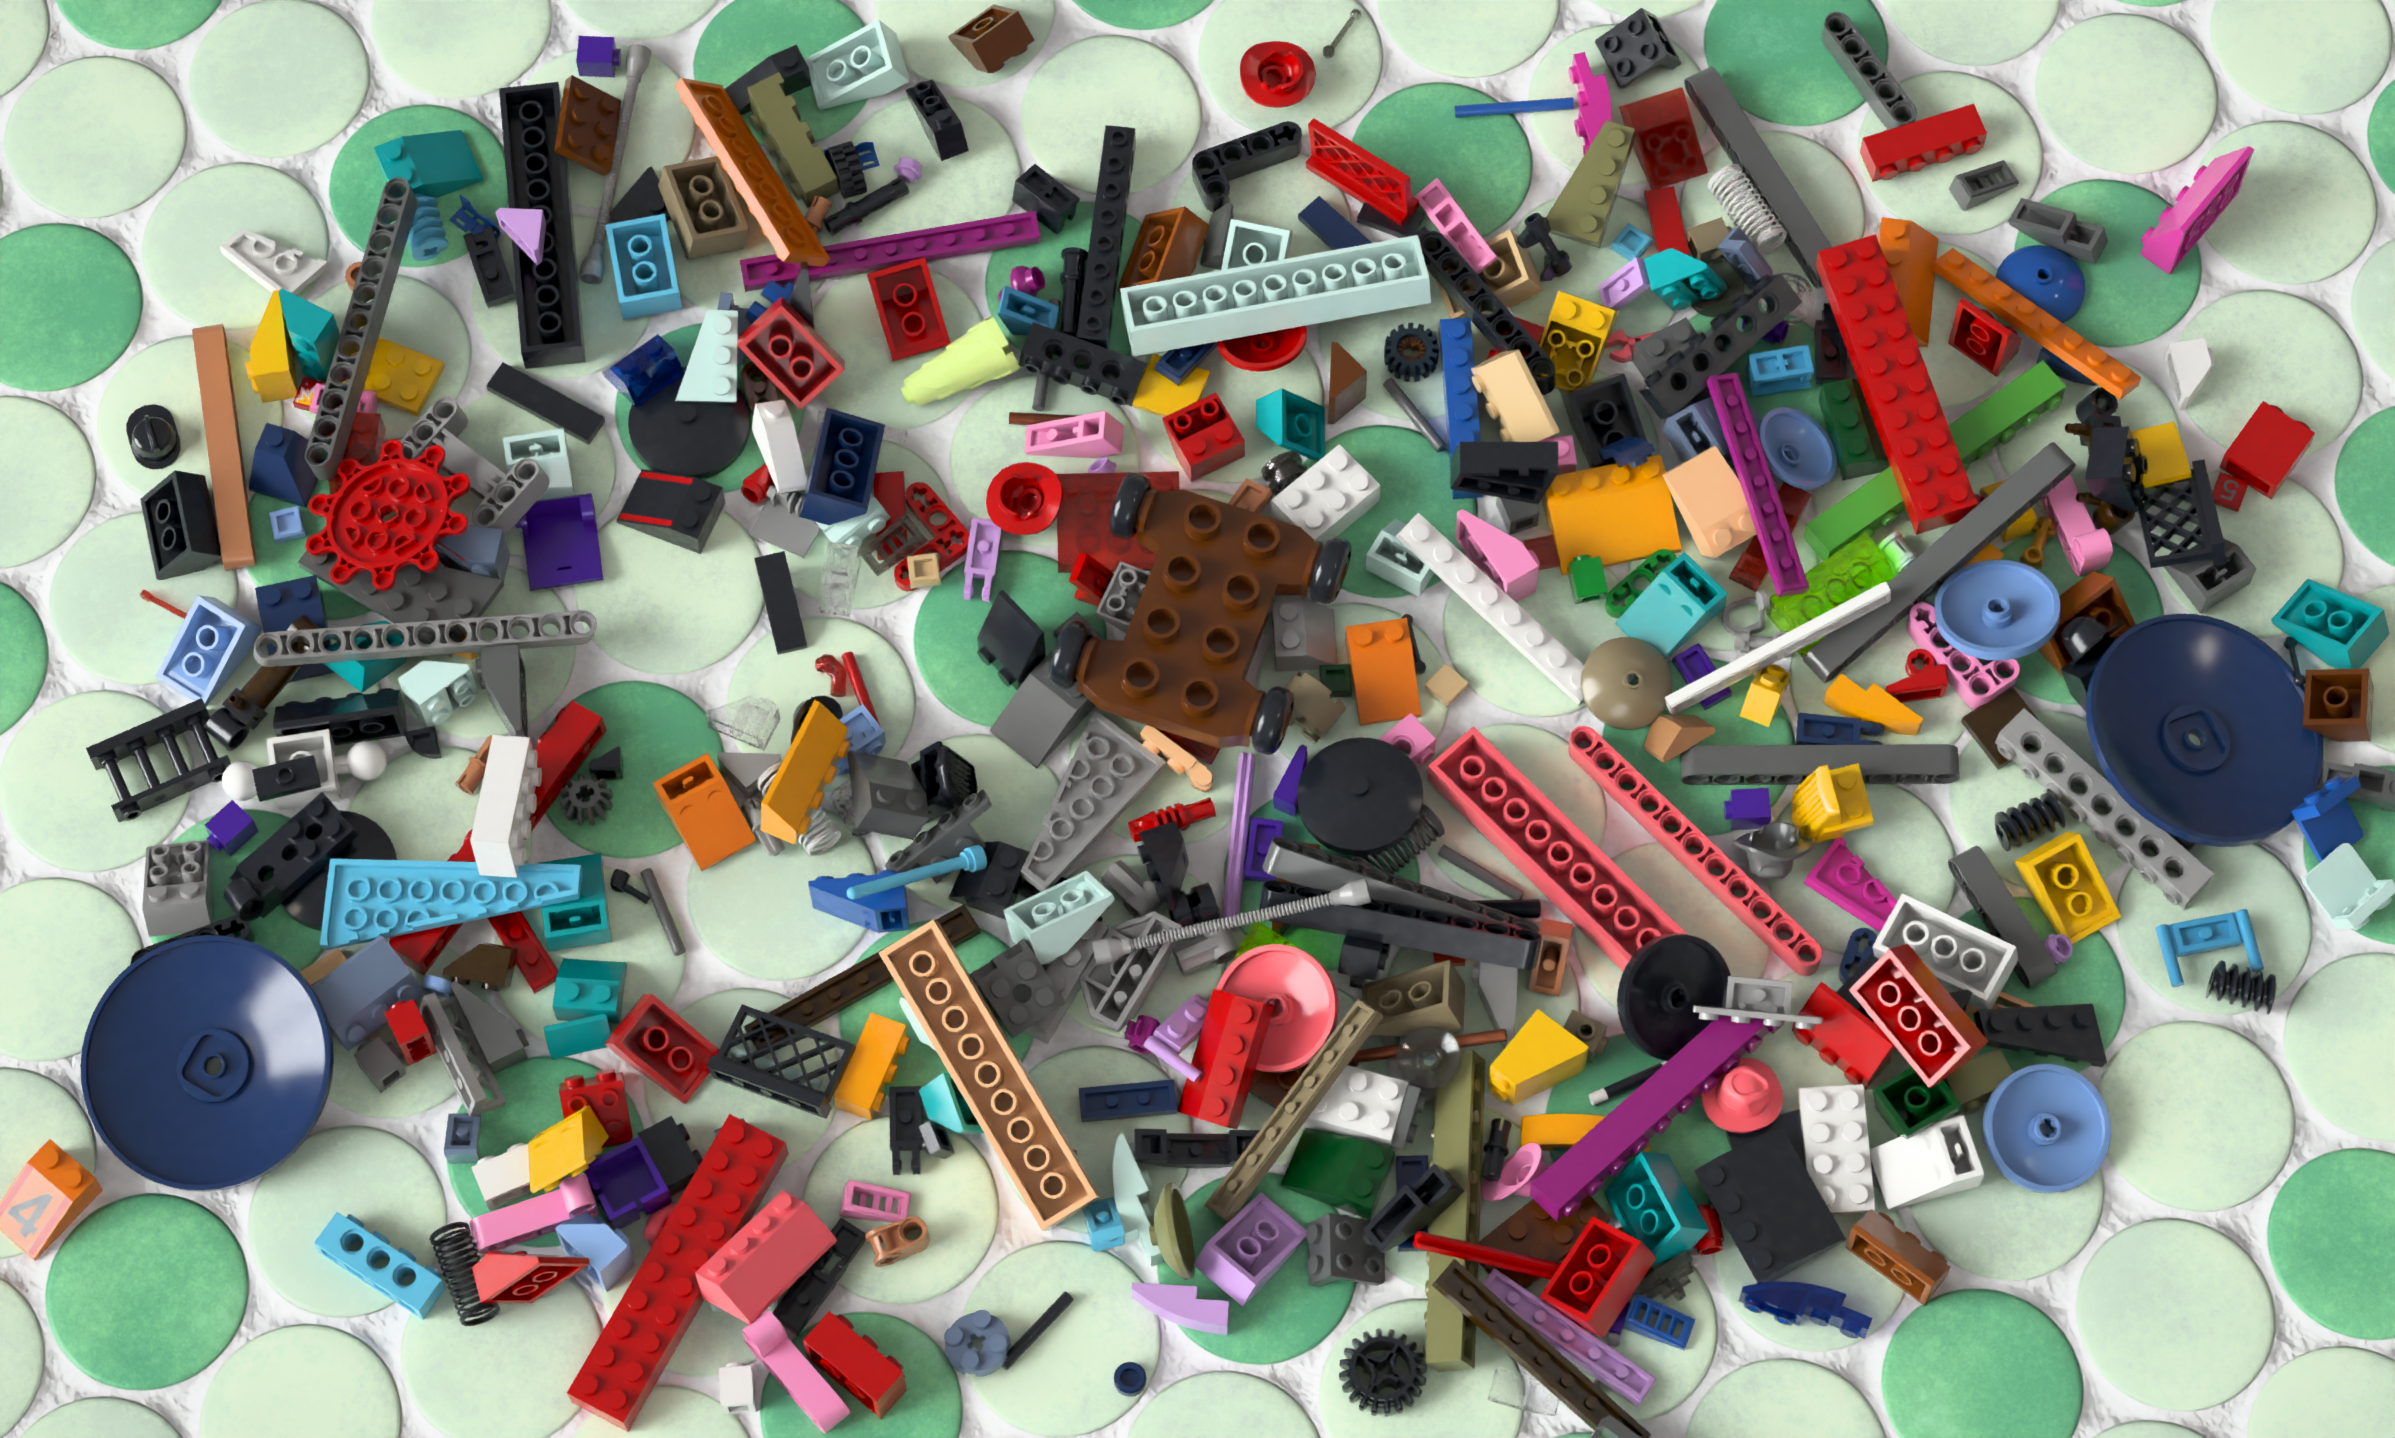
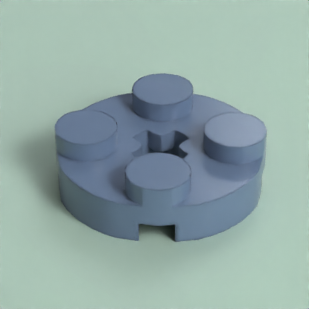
[944,1310,1011,1377]

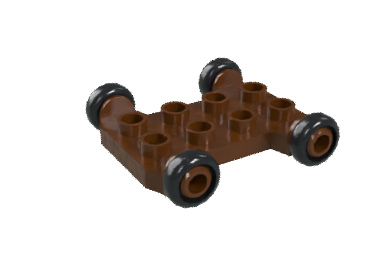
[1049,472,1352,755]

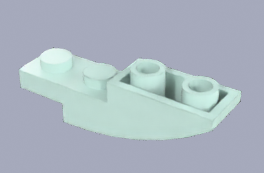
[1113,1134,1163,1267]

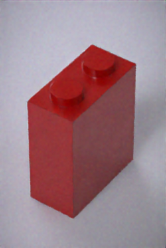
[2219,401,2315,500]

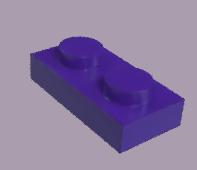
[1244,817,1283,882]

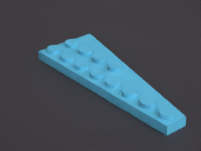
[320,859,583,950]

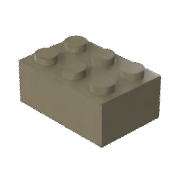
[658,156,749,260]

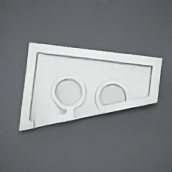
[221,229,329,295]

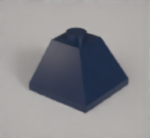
[249,423,326,508]

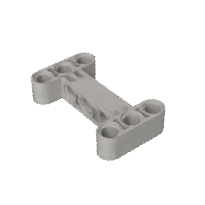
[400,397,550,536]

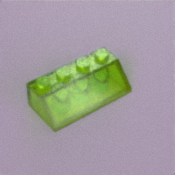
[1765,533,1895,658]

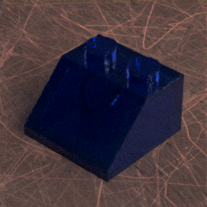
[602,334,684,407]

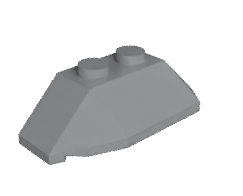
[1079,911,1182,1032]

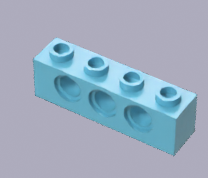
[314,1212,446,1320]

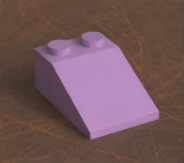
[1194,1192,1307,1307]

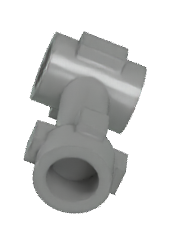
[1734,629,1788,653]

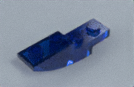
[1738,1281,1872,1339]

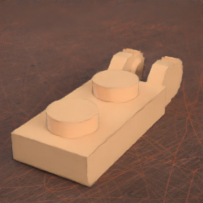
[1140,725,1214,793]

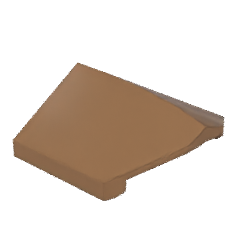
[1643,714,1716,763]

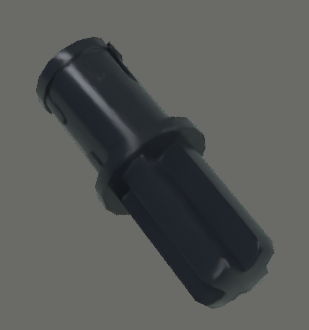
[1481,1118,1512,1182]

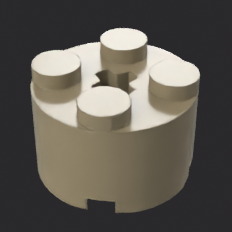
[1284,671,1346,743]

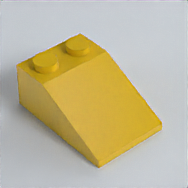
[246,290,298,403]
[2014,831,2121,944]

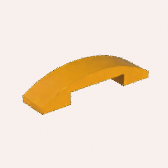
[1520,1114,1650,1157]

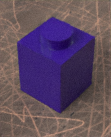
[576,36,621,78]
[1724,788,1771,830]
[205,800,259,857]

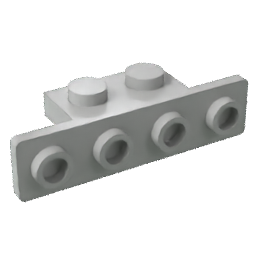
[1693,976,1823,1030]

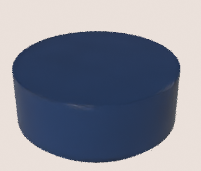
[1114,1362,1147,1397]

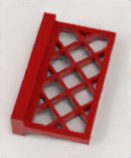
[1305,118,1420,226]

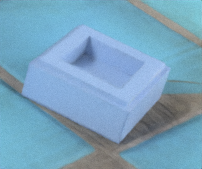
[269,506,306,544]

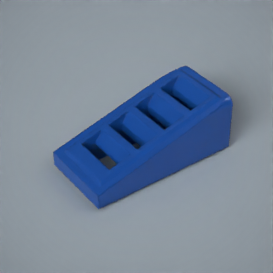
[1623,1293,1696,1351]

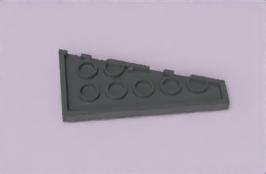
[298,550,504,657]

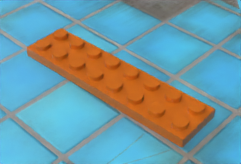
[675,78,830,267]

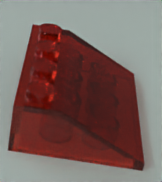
[1056,471,1179,573]

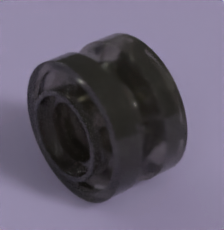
[1261,451,1308,496]

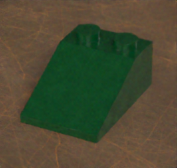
[1281,1128,1395,1221]

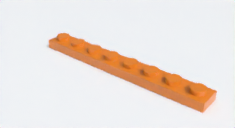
[1932,248,2141,400]

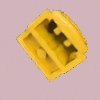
[1791,763,1874,844]

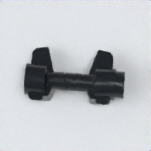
[1517,213,1572,282]

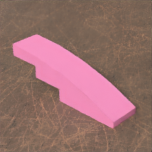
[1414,178,1498,275]

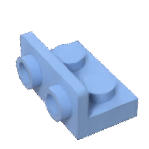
[835,704,886,777]

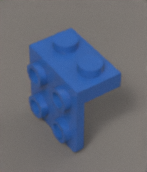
[2291,775,2363,863]

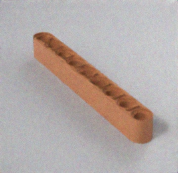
[192,323,257,571]

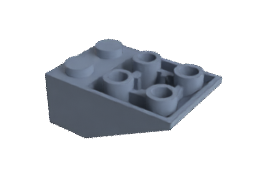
[1662,397,1761,463]

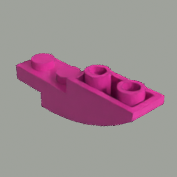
[1569,52,1611,155]

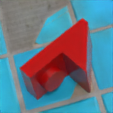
[1069,554,1114,607]

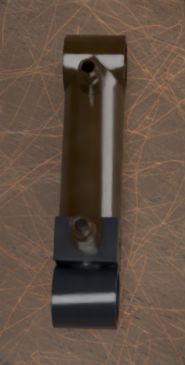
[2065,387,2135,535]
[205,615,329,751]

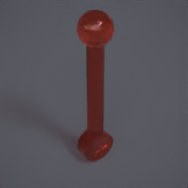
[139,589,188,620]

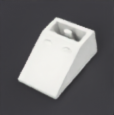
[1870,1115,1984,1211]

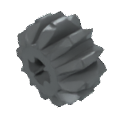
[560,772,613,827]

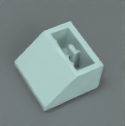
[503,428,575,501]
[1366,519,1434,597]
[398,660,478,727]

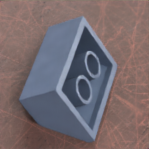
[311,935,425,1051]

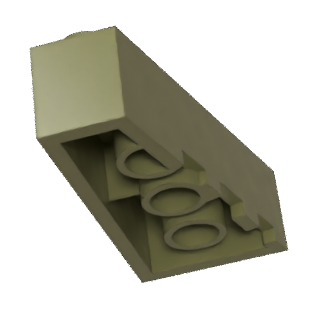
[748,72,839,208]
[1546,120,1636,248]

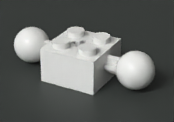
[222,729,387,810]

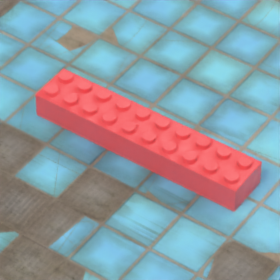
[1427,726,1688,971]

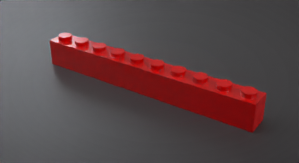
[389,700,607,976]

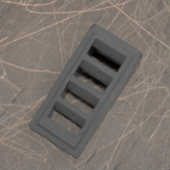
[1949,160,2019,211]

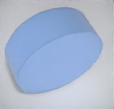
[421,975,453,997]

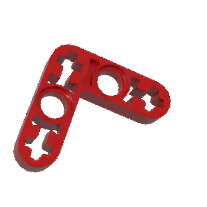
[894,482,970,592]

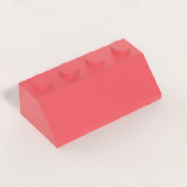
[695,1190,837,1325]

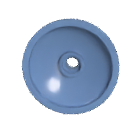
[1757,407,1837,490]

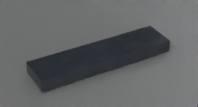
[486,362,605,445]

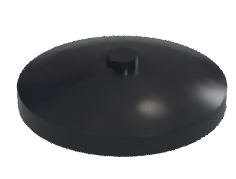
[628,367,751,479]
[1297,737,1424,856]
[271,810,398,931]
[1617,933,1731,1061]

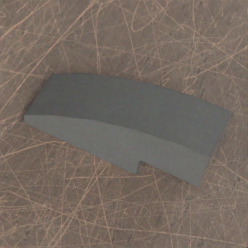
[2008,198,2108,265]

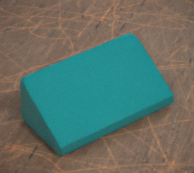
[543,1013,611,1059]

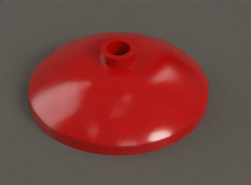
[1217,326,1307,372]

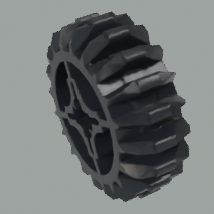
[1339,1328,1427,1417]

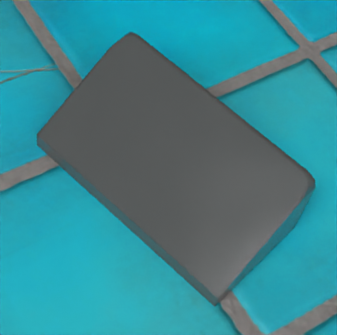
[1200,203,1234,270]

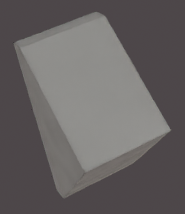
[717,752,782,799]

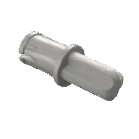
[741,798,785,856]

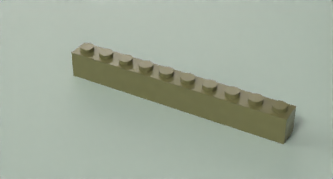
[1423,1050,1486,1372]

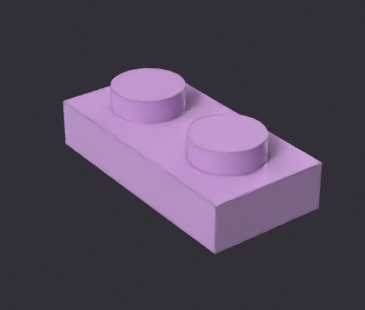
[1598,257,1650,311]

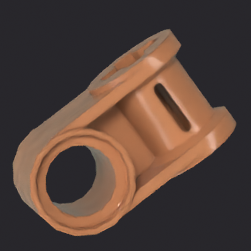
[865,1216,930,1267]

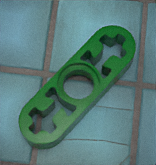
[1605,549,1677,619]

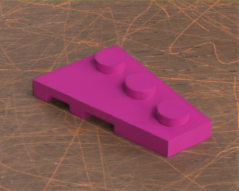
[1804,837,1898,932]

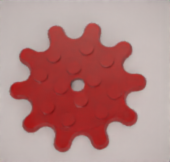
[305,439,470,592]

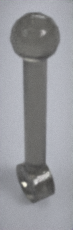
[1323,9,1361,58]

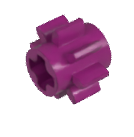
[1124,1015,1161,1054]

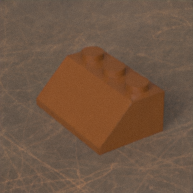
[1117,206,1209,293]
[2038,570,2136,677]
[1845,1209,1951,1306]

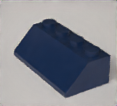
[799,408,885,525]

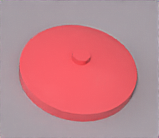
[1216,944,1339,1073]

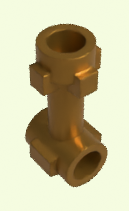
[2019,516,2056,570]

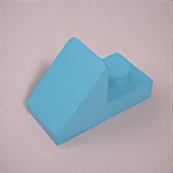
[1083,1197,1125,1252]

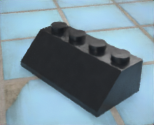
[273,688,407,746]

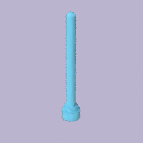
[847,845,987,899]

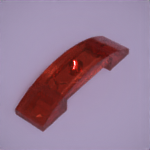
[1729,482,1812,592]

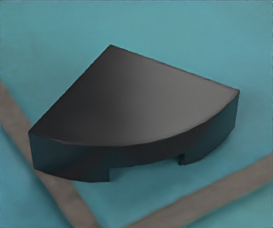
[404,726,441,759]

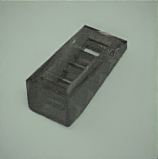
[858,514,928,576]

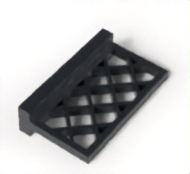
[2138,459,2226,568]
[706,1004,856,1119]

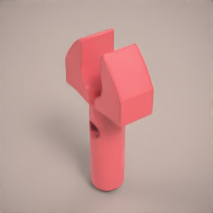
[1606,330,1658,363]

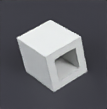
[719,1362,756,1415]

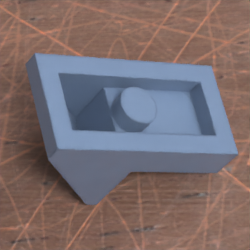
[444,1113,481,1164]

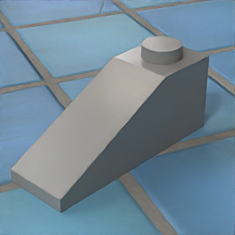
[1472,961,1518,1049]

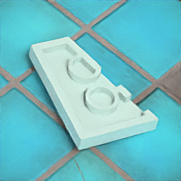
[675,310,738,403]

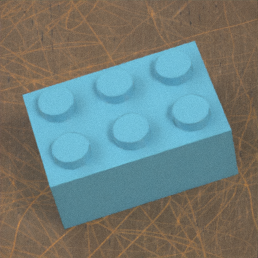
[605,214,683,320]

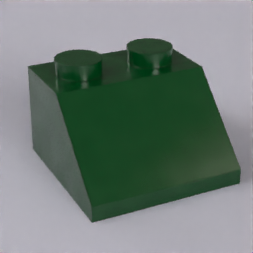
[1873,1067,1962,1139]

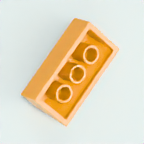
[761,700,851,845]

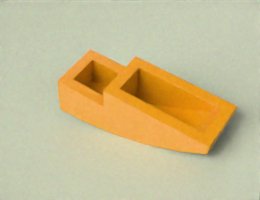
[1823,673,1924,736]

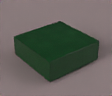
[1319,664,1352,698]

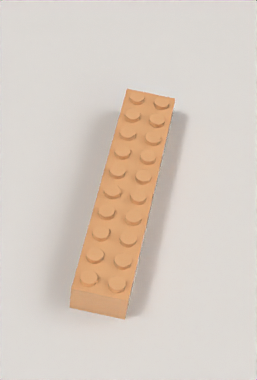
[879,919,1102,1231]

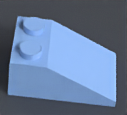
[155,595,263,707]

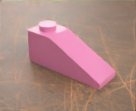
[1024,411,1124,458]

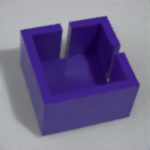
[584,1136,672,1230]

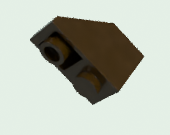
[442,943,518,992]

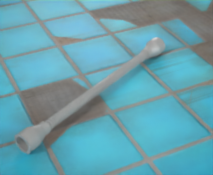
[579,44,652,284]
[1092,878,1371,965]

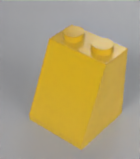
[1488,1009,1589,1106]

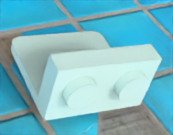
[2303,843,2395,930]

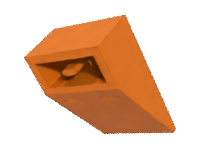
[653,753,756,871]

